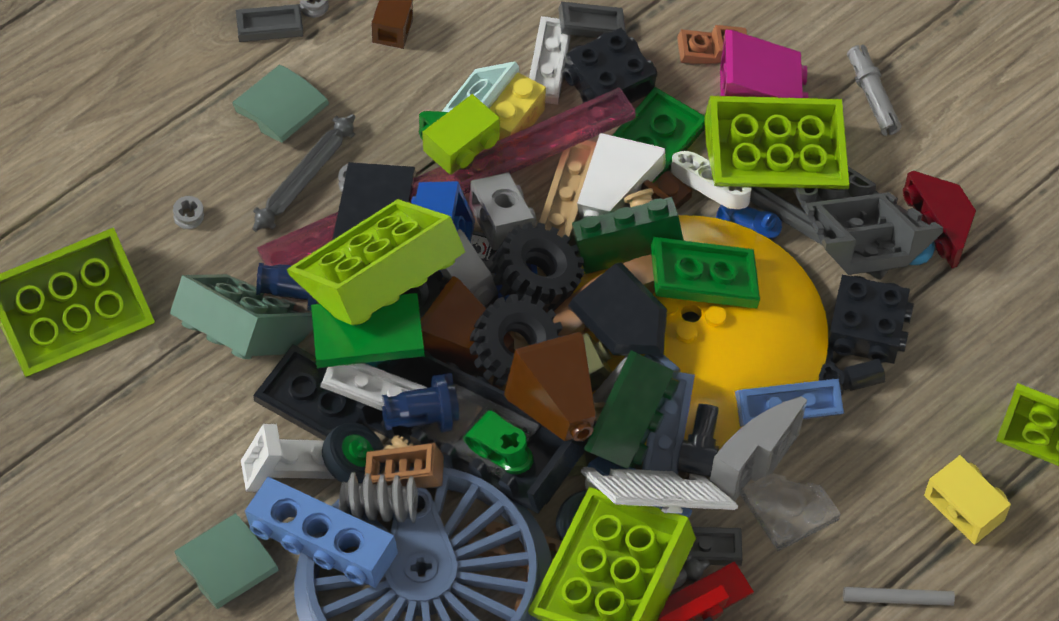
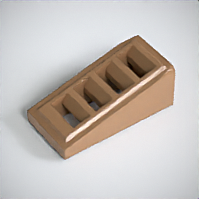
[365,443,444,488]

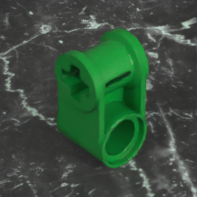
[463,410,534,474]

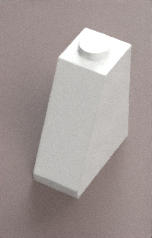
[577,133,666,219]

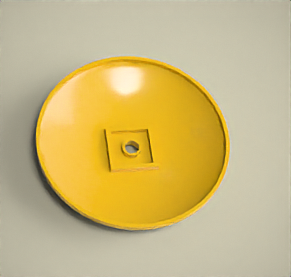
[573,215,828,450]

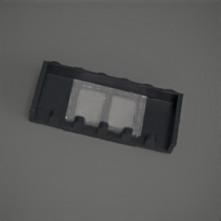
[356,349,585,514]

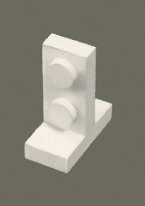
[241,424,335,492]

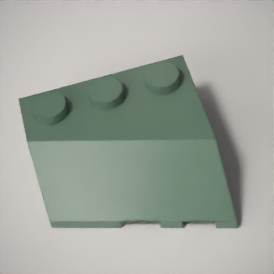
[170,274,313,359]

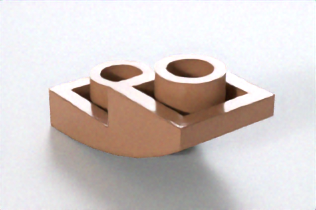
[677,25,747,64]

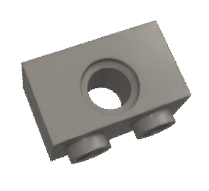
[469,172,536,250]

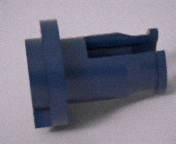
[256,263,319,311]
[381,373,459,433]

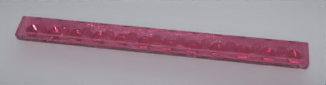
[257,87,636,266]

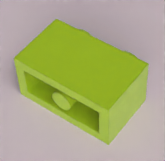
[422,94,500,175]

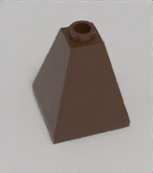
[421,276,515,373]
[504,332,596,441]

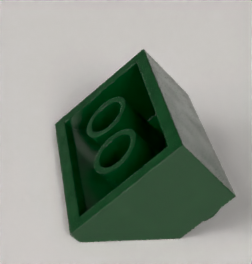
[572,197,684,274]
[584,350,680,469]

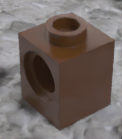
[372,0,413,49]

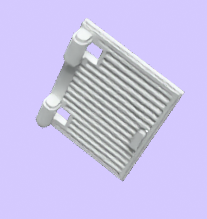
[581,467,738,513]

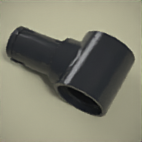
[678,404,719,477]

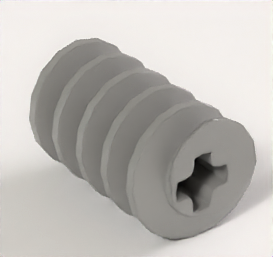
[339,472,418,523]

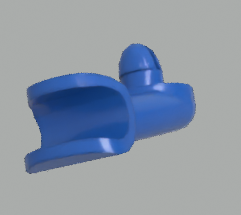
[716,205,782,240]

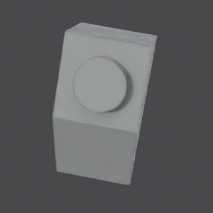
[441,229,499,306]

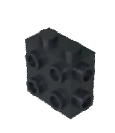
[563,27,657,119]
[828,274,914,364]

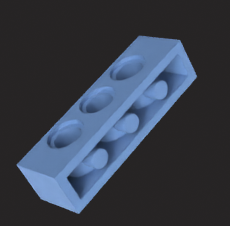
[245,477,398,588]

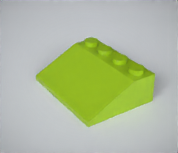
[705,96,850,189]
[287,199,466,325]
[0,227,155,378]
[996,383,1059,466]
[528,487,696,621]

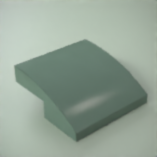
[232,64,329,143]
[174,513,279,609]

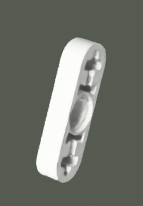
[671,151,751,209]

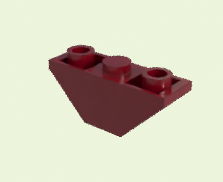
[903,171,976,269]

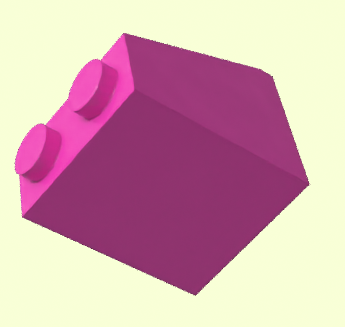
[720,30,809,98]

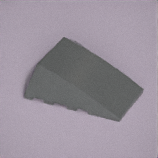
[793,166,944,275]

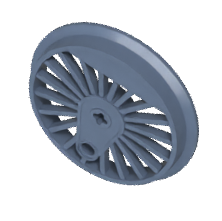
[294,466,552,621]

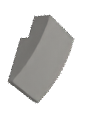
[710,396,807,501]

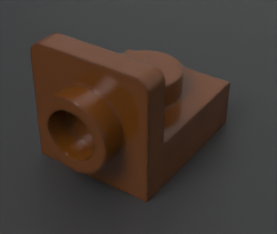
[641,171,692,210]

